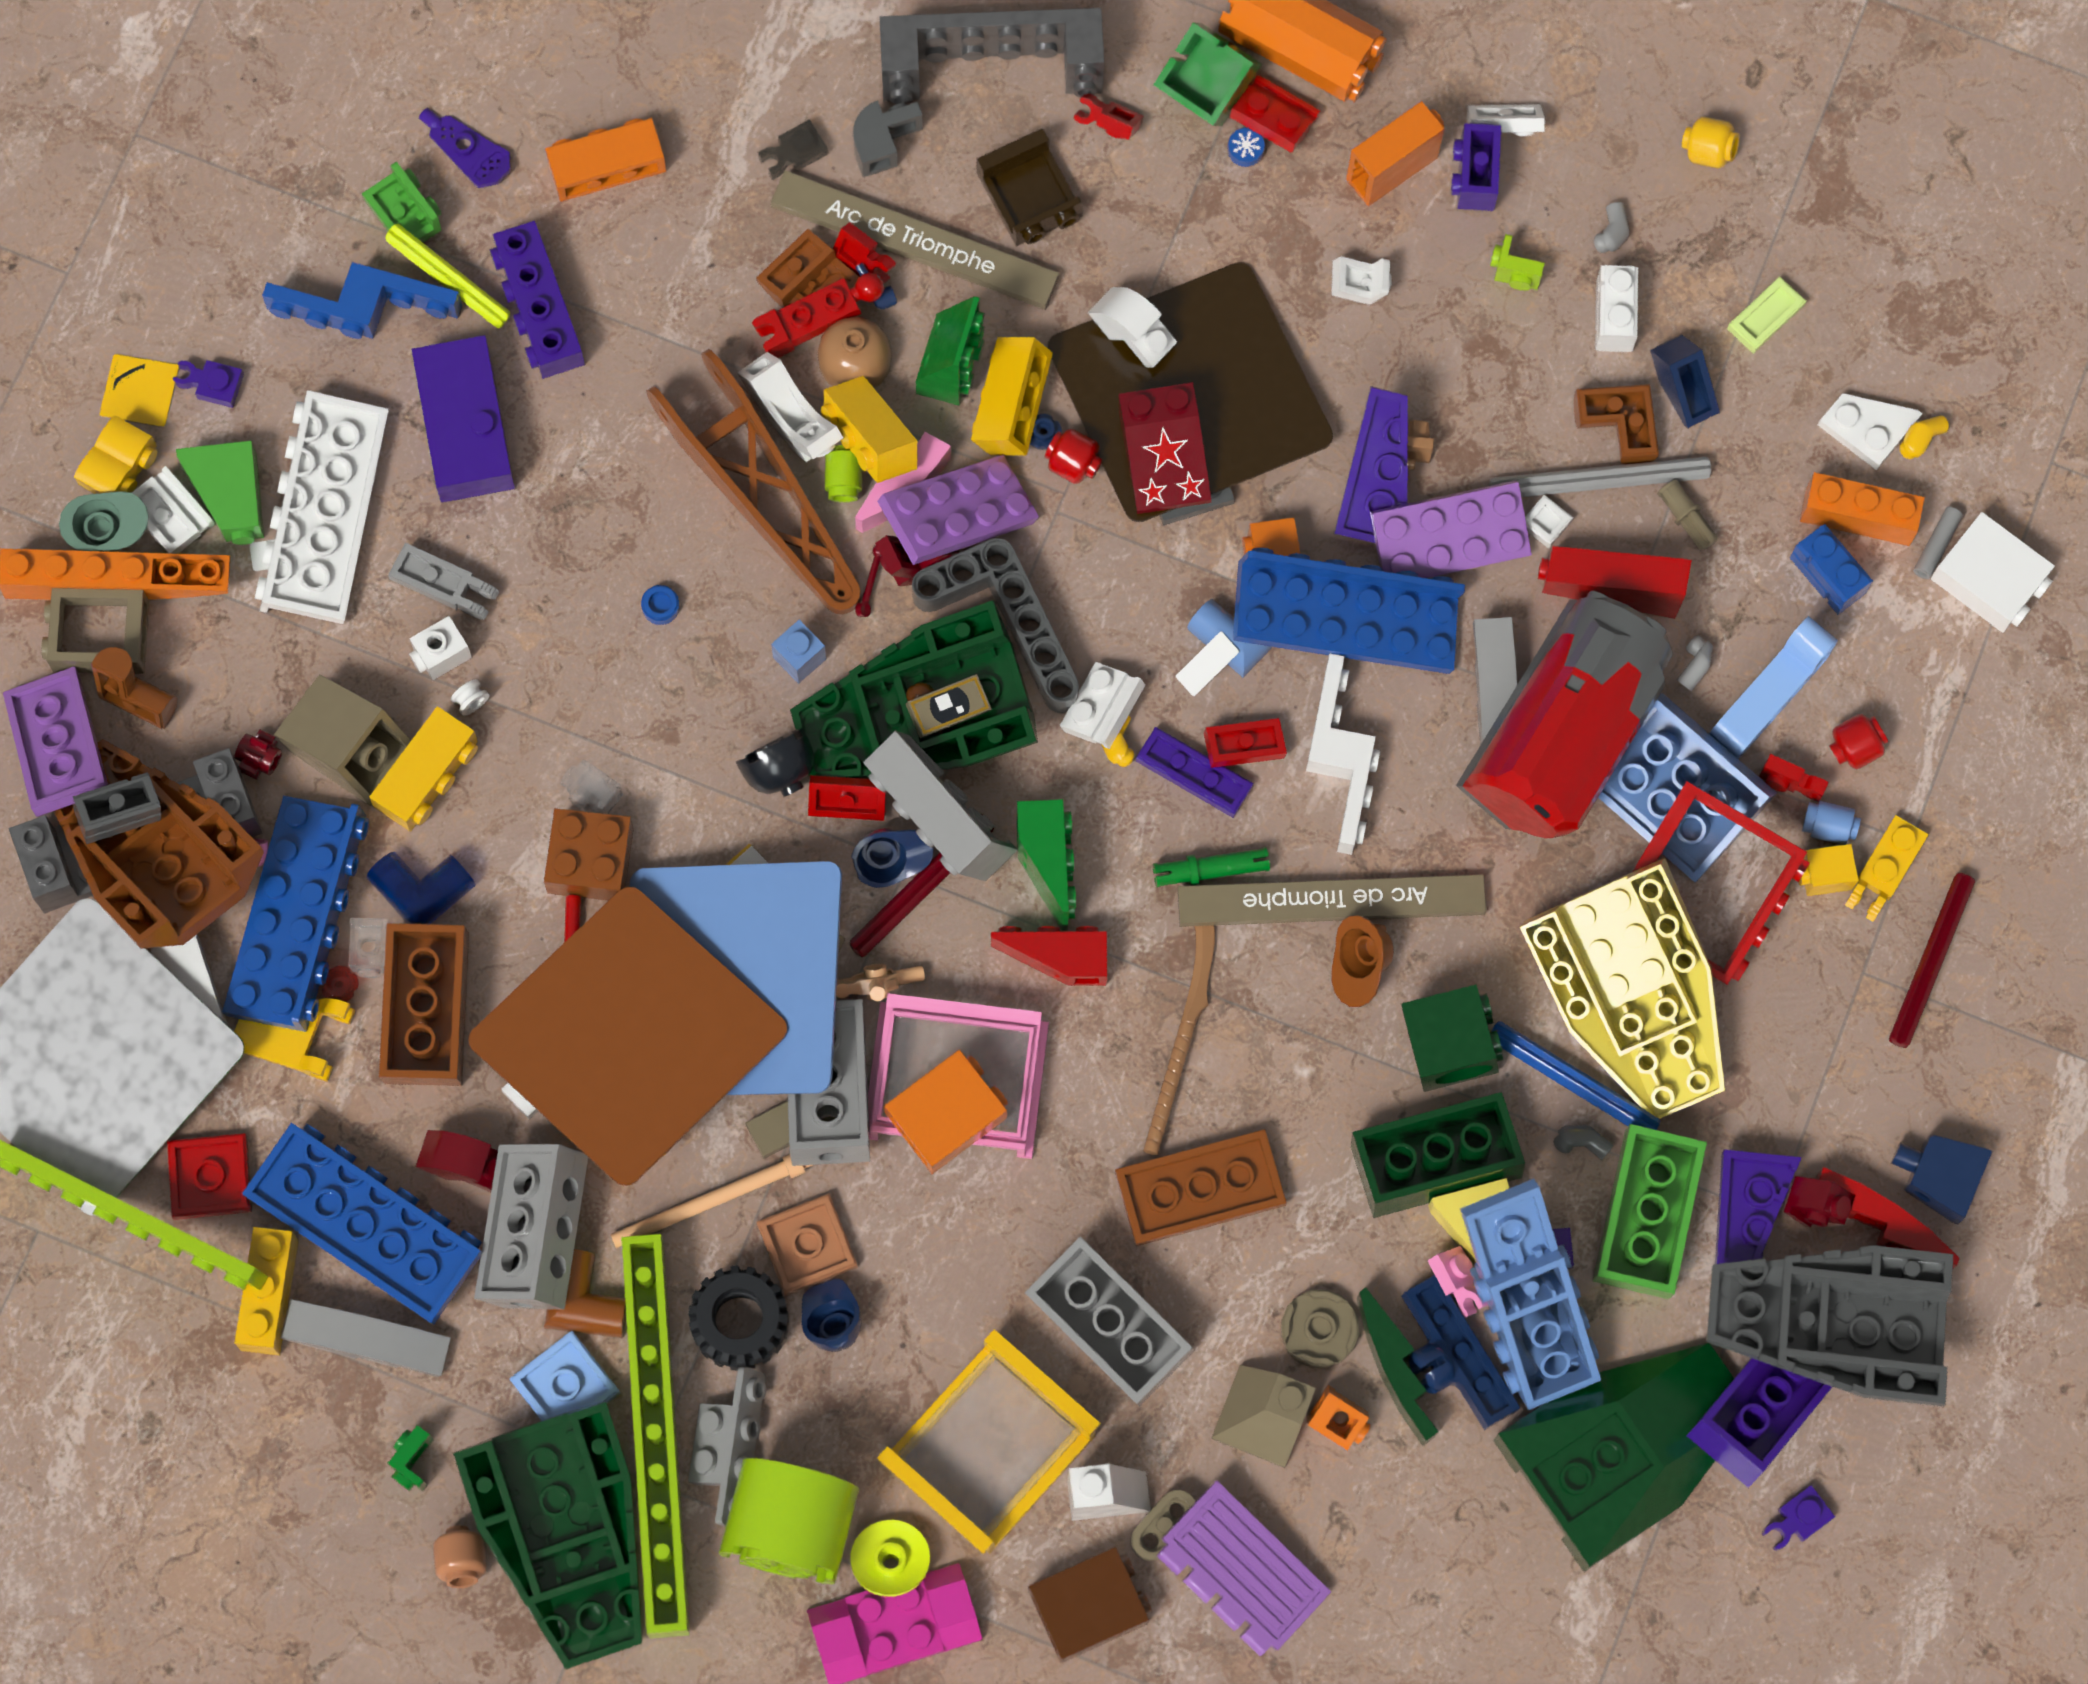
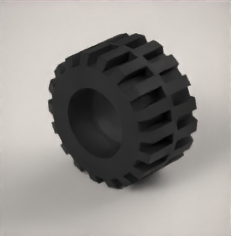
[688,1265,789,1371]

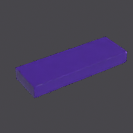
[1136,727,1254,818]

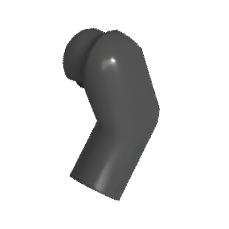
[1554,1125,1614,1160]

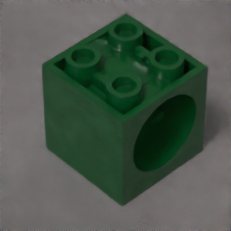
[1401,984,1504,1092]

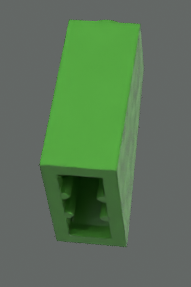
[176,441,264,545]

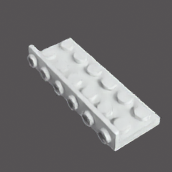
[254,390,389,624]

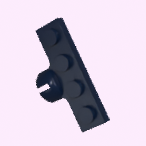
[1401,1275,1520,1430]

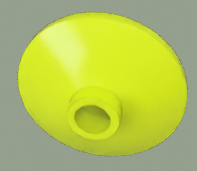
[850,1520,930,1597]

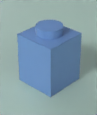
[771,620,826,684]

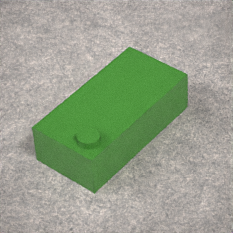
[1592,1124,1707,1299]

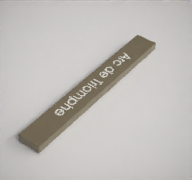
[771,170,1059,310]
[1177,875,1486,927]

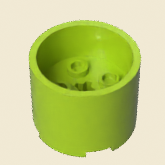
[719,1458,859,1584]

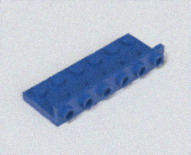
[1233,548,1465,674]
[222,795,369,1032]
[242,1122,483,1325]

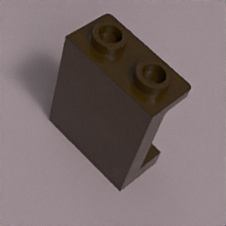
[977,128,1083,247]

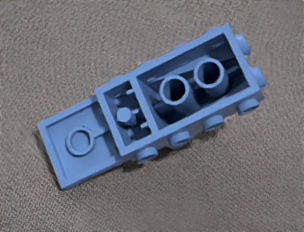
[1460,1179,1601,1410]

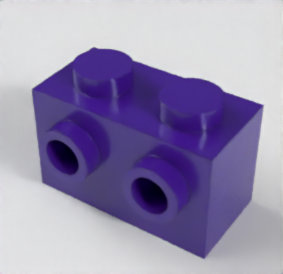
[1451,123,1501,211]

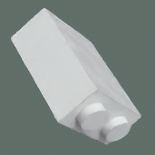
[1931,512,2055,633]

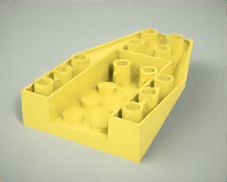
[1520,858,1725,1119]

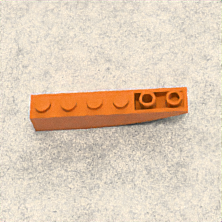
[0,548,231,600]

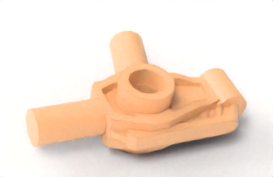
[836,964,925,1001]

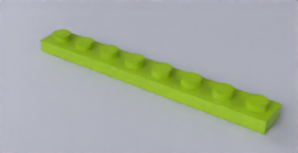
[0,1140,268,1290]

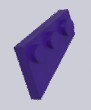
[1715,1149,1802,1264]

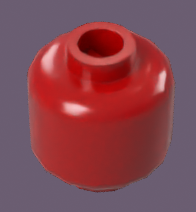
[1044,429,1103,484]
[1829,713,1889,770]

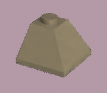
[1211,1365,1316,1468]

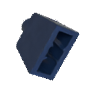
[1891,1135,1992,1225]

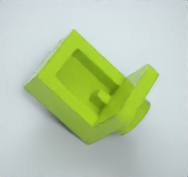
[1490,234,1544,291]

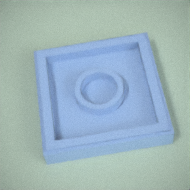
[509,1330,621,1421]

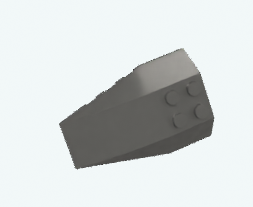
[1706,1245,1953,1407]

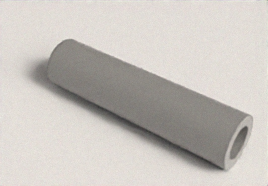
[1913,507,1963,579]

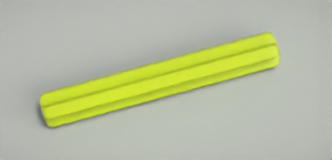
[385,223,511,329]

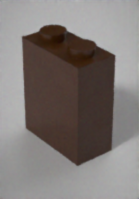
[1028,1547,1152,1663]

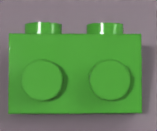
[362,161,442,243]

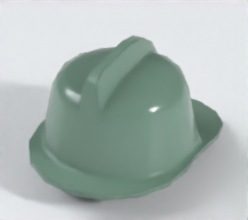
[59,491,149,552]

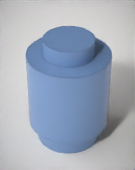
[1802,800,1861,845]

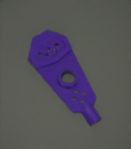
[419,108,511,188]

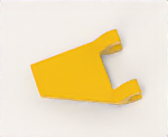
[234,998,355,1082]

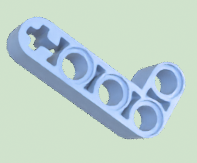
[1709,616,1838,759]

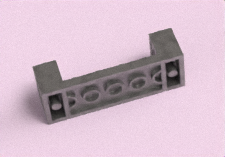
[880,8,1104,104]
[9,748,263,914]

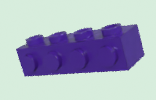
[489,220,585,379]

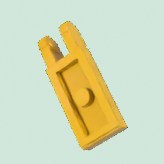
[1845,815,1929,922]

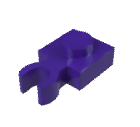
[173,360,244,408]
[1762,1485,1835,1551]

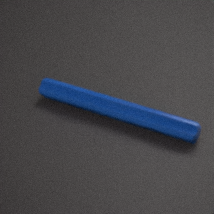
[1491,1021,1661,1130]

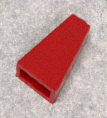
[1537,546,1692,619]

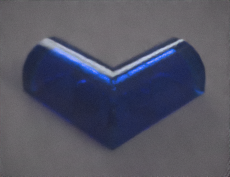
[367,852,476,924]

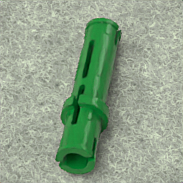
[1152,847,1270,888]

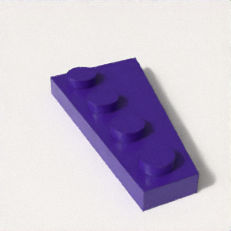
[1334,386,1408,543]

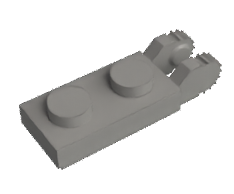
[388,543,499,620]

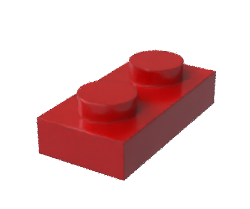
[1203,718,1287,768]
[808,775,886,821]

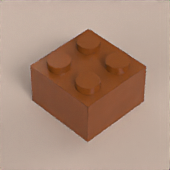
[544,808,634,901]

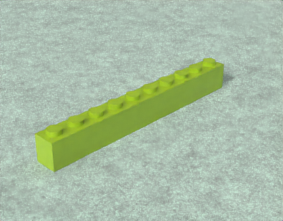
[621,1234,690,1639]

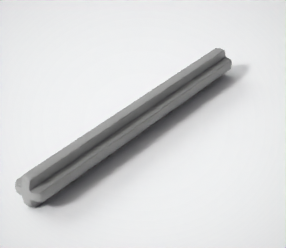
[1489,457,1711,497]

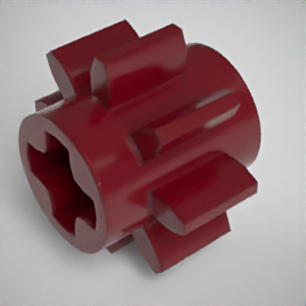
[234,729,282,780]

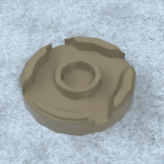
[1281,1290,1359,1368]

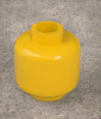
[1682,117,1739,168]

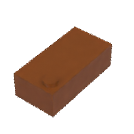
[379,923,469,1086]

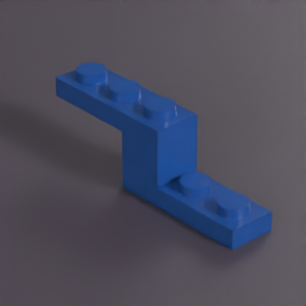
[262,262,462,339]

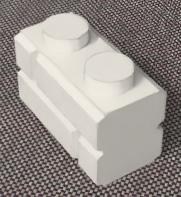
[1595,265,1638,352]

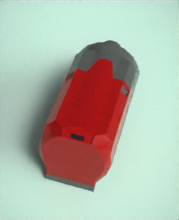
[1456,591,1673,839]

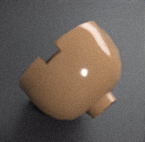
[817,316,892,388]

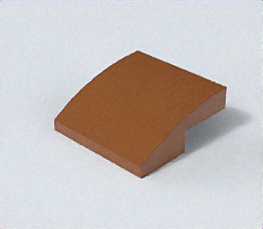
[756,229,859,308]

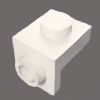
[1331,256,1392,305]

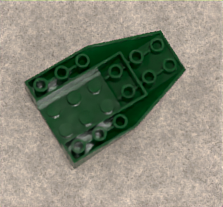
[1493,1343,1734,1572]

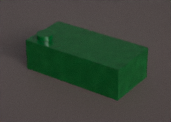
[1351,1092,1525,1218]

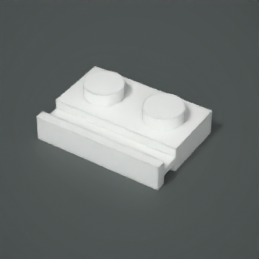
[132,466,215,554]
[1060,662,1145,749]

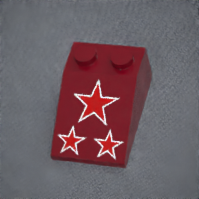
[1119,382,1212,514]

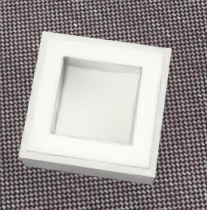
[1525,495,1574,549]

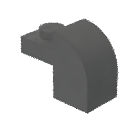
[853,100,923,178]

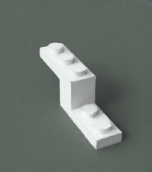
[1306,653,1380,855]

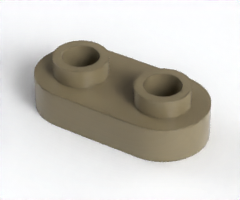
[1131,1490,1195,1561]

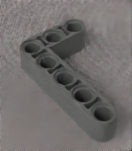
[912,538,1079,713]

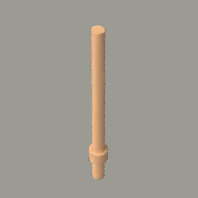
[610,1154,813,1248]

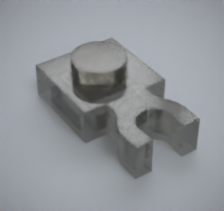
[758,119,829,180]

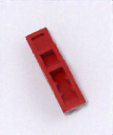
[1816,1167,1960,1270]

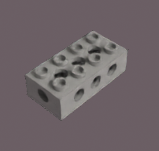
[788,999,870,1166]
[474,1144,588,1310]

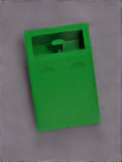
[916,296,985,406]
[1016,799,1076,931]

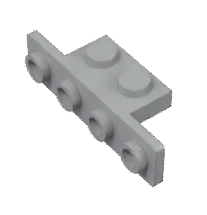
[688,1367,766,1527]

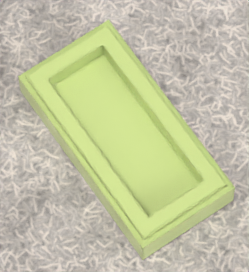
[1727,277,1806,354]

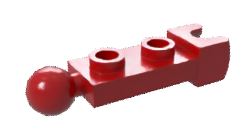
[752,272,884,358]

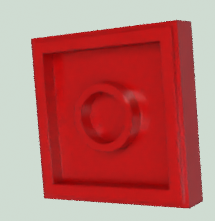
[167,1133,252,1220]

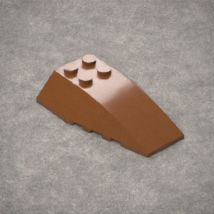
[54,739,264,949]

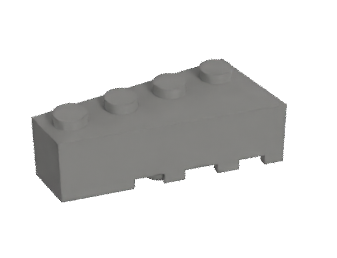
[863,731,1018,881]

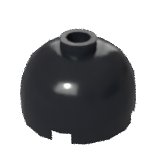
[736,727,814,797]

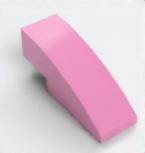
[855,432,951,533]

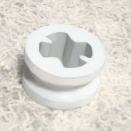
[451,679,489,716]

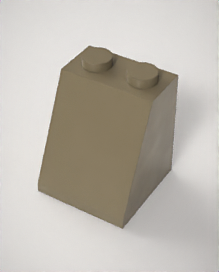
[274,674,411,806]

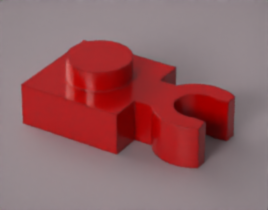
[833,222,896,284]
[1759,754,1829,802]

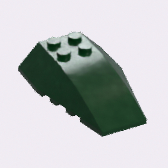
[790,600,1038,778]
[453,1402,642,1669]

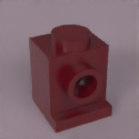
[1784,1176,1854,1228]

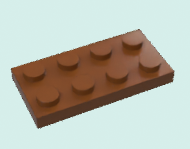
[1115,1129,1287,1246]

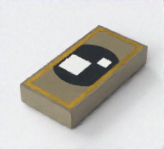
[906,674,991,739]

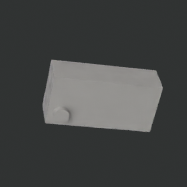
[1025,1237,1195,1407]

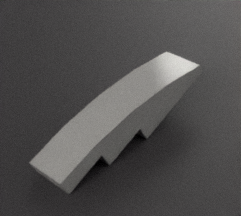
[1473,617,1517,745]
[280,1300,451,1377]

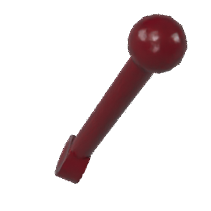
[855,545,881,617]

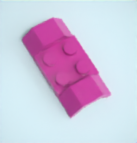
[807,1563,982,1684]

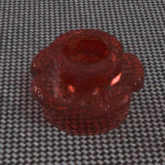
[322,965,359,1002]

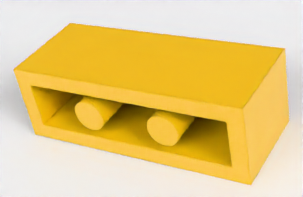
[971,337,1053,456]
[821,376,917,483]
[369,706,478,832]
[234,1227,299,1356]

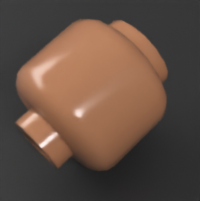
[433,1525,487,1588]

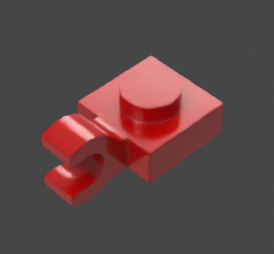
[1073,93,1144,140]

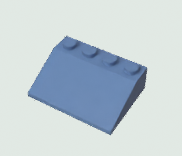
[1598,693,1777,883]

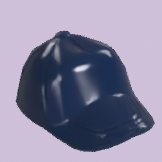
[851,828,933,888]
[801,1279,862,1352]

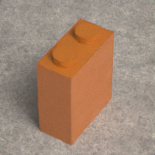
[1346,101,1445,207]
[884,1050,1008,1174]

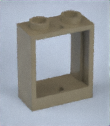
[41,588,149,674]

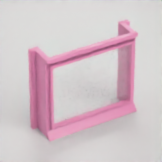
[868,993,1049,1159]

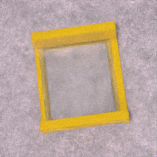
[877,1329,1100,1555]

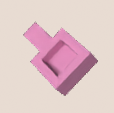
[1428,1246,1488,1318]

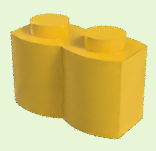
[74,415,157,494]

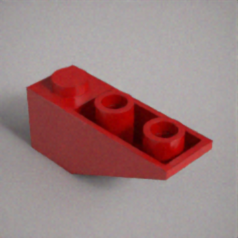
[991,926,1107,986]

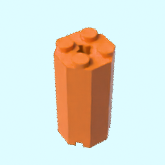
[1218,0,1387,102]

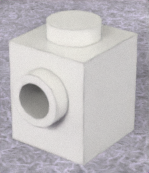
[409,616,472,680]

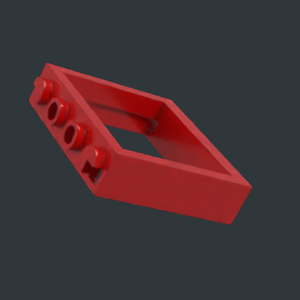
[1632,781,1810,985]

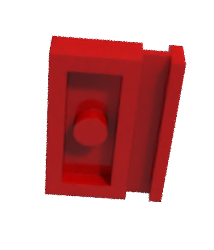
[1229,75,1320,153]

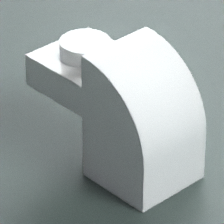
[1088,287,1177,368]

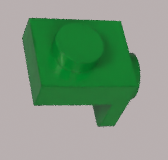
[388,1425,434,1492]

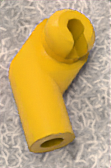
[1899,415,1949,459]
[1101,716,1134,767]

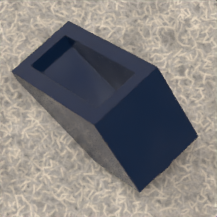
[1650,335,1720,428]

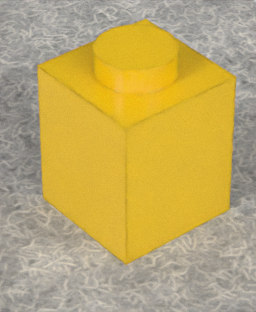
[1798,844,1859,896]

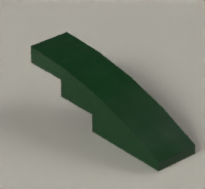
[1357,1287,1439,1446]

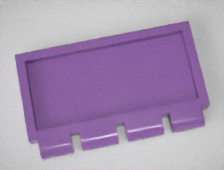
[1157,1481,1331,1656]

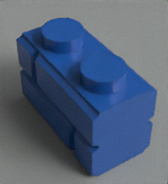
[1790,524,1873,615]

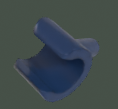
[855,262,897,310]

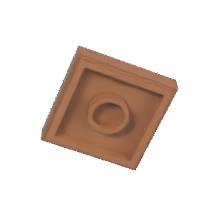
[756,1194,858,1296]

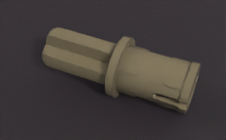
[1658,479,1718,550]

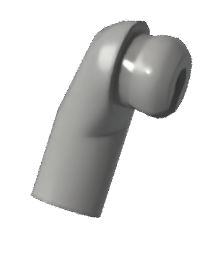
[1594,202,1629,253]
[1677,635,1713,691]

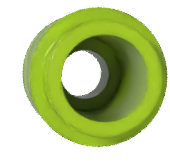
[825,445,863,503]

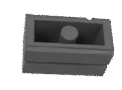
[73,772,161,844]

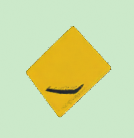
[99,354,179,427]

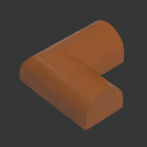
[1574,384,1659,465]
[91,647,178,729]
[544,1249,626,1338]

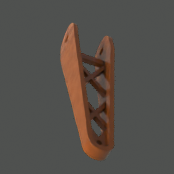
[646,349,860,614]

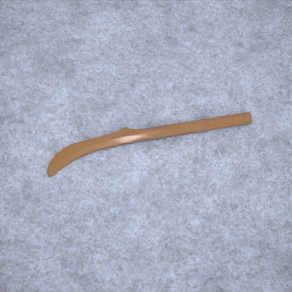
[1143,926,1215,1155]

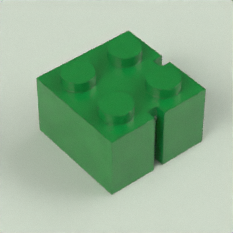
[1153,22,1262,126]

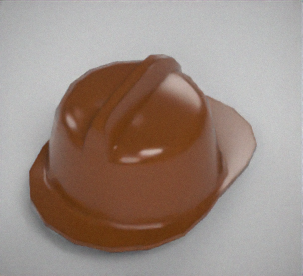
[1331,915,1394,1007]

